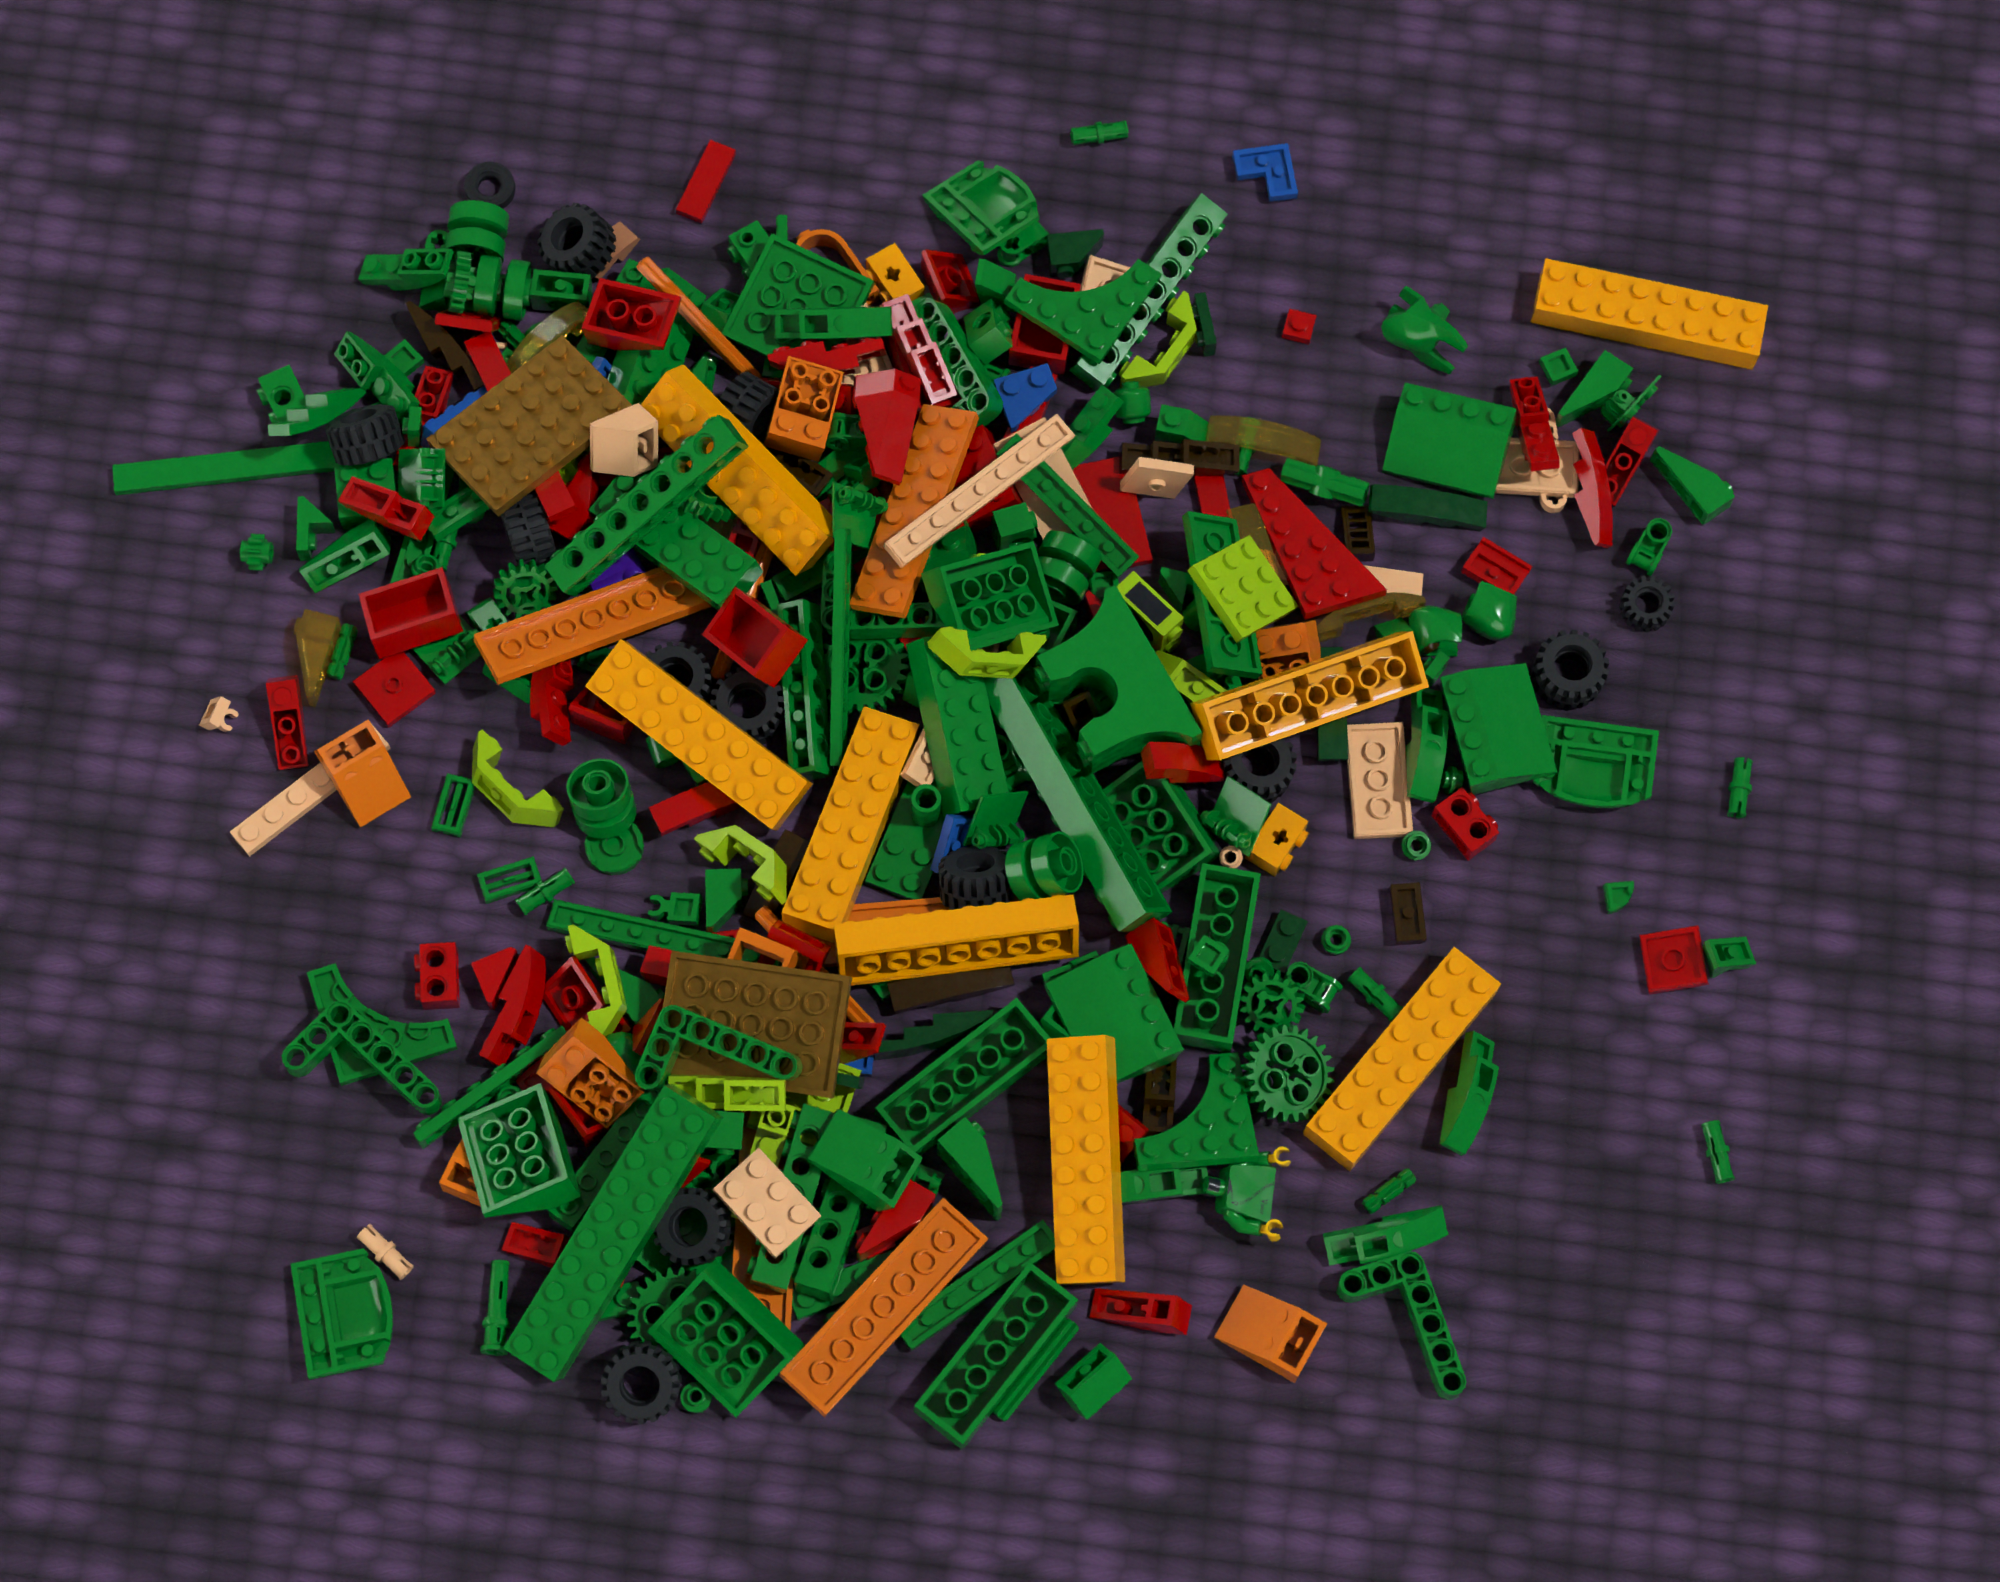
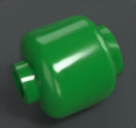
[1113,381,1152,424]

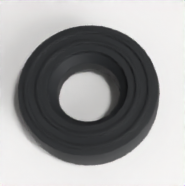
[464,162,515,209]

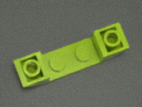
[1119,291,1197,388]
[927,626,1047,679]
[1156,650,1227,703]
[472,729,564,827]
[694,825,787,905]
[565,924,627,1037]
[731,1104,796,1218]

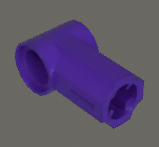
[589,548,646,591]

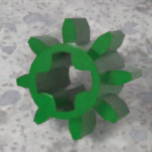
[240,534,274,571]

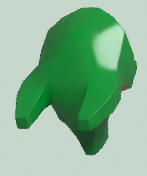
[1381,286,1468,374]

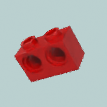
[1431,787,1499,861]
[414,942,460,1010]

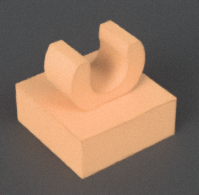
[199,696,239,732]

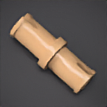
[356,1224,414,1280]

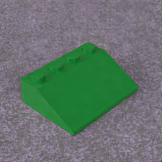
[1382,382,1516,499]
[921,541,1059,651]
[1440,663,1557,795]
[1103,761,1222,893]
[1044,943,1184,1084]
[457,1083,581,1217]
[647,1259,805,1417]

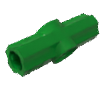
[1281,458,1370,507]

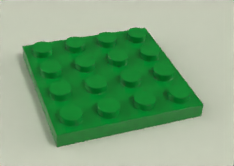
[721,233,875,358]

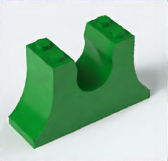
[1032,585,1203,774]

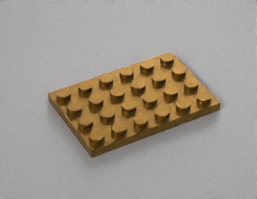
[426,335,632,517]
[653,951,852,1098]

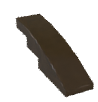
[405,301,484,391]
[760,434,834,498]
[1119,439,1240,476]
[887,966,1015,1014]
[1142,1058,1177,1138]

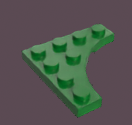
[1004,259,1162,365]
[307,963,458,1086]
[1133,1052,1259,1171]

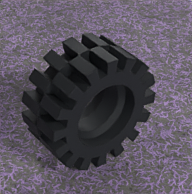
[1619,576,1675,632]

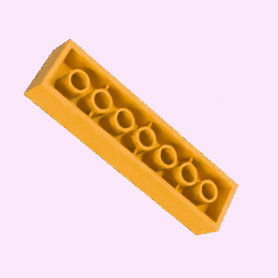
[1531,258,1768,370]
[641,364,834,576]
[1190,631,1429,760]
[585,639,813,831]
[781,706,920,943]
[834,894,1079,986]
[1303,947,1501,1172]
[1047,1035,1125,1285]

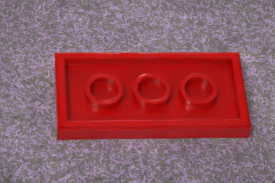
[1073,456,1153,573]

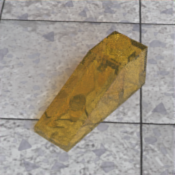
[294,609,342,707]

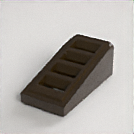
[1341,505,1375,561]

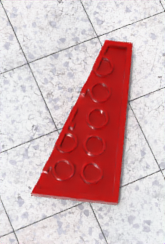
[1242,468,1387,620]

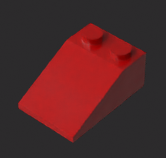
[581,278,682,350]

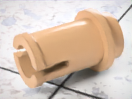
[1219,846,1243,869]

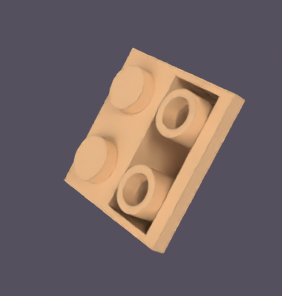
[590,403,658,477]

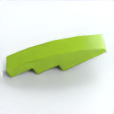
[668,1074,786,1111]

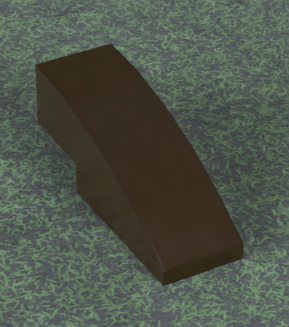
[743,829,809,923]

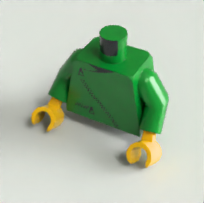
[1202,1147,1291,1242]

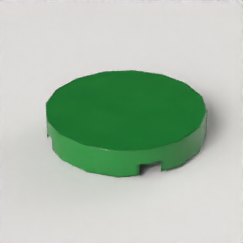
[585,823,644,876]

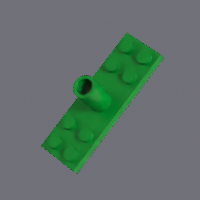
[1182,511,1262,679]
[865,777,945,900]

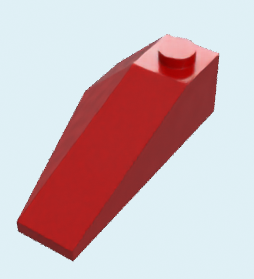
[852,369,921,486]

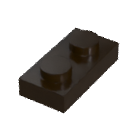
[1389,882,1427,945]

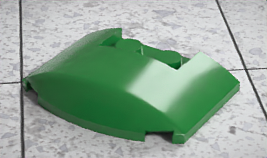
[923,160,1039,255]
[1533,715,1659,808]
[290,1248,393,1380]

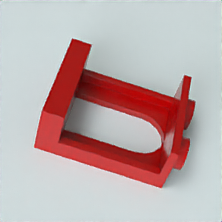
[757,920,832,972]

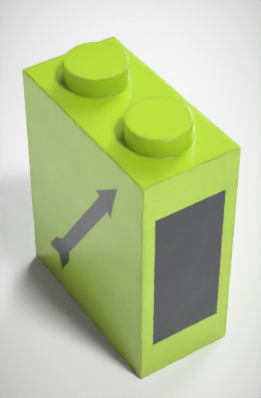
[1116,571,1184,653]

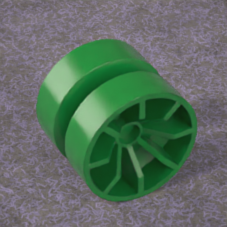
[444,200,509,270]
[473,255,532,321]
[1038,530,1101,605]
[566,759,637,839]
[1005,831,1084,900]

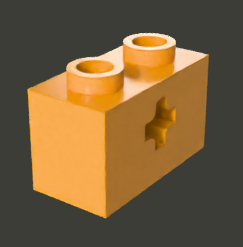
[866,243,925,303]
[1245,803,1309,877]

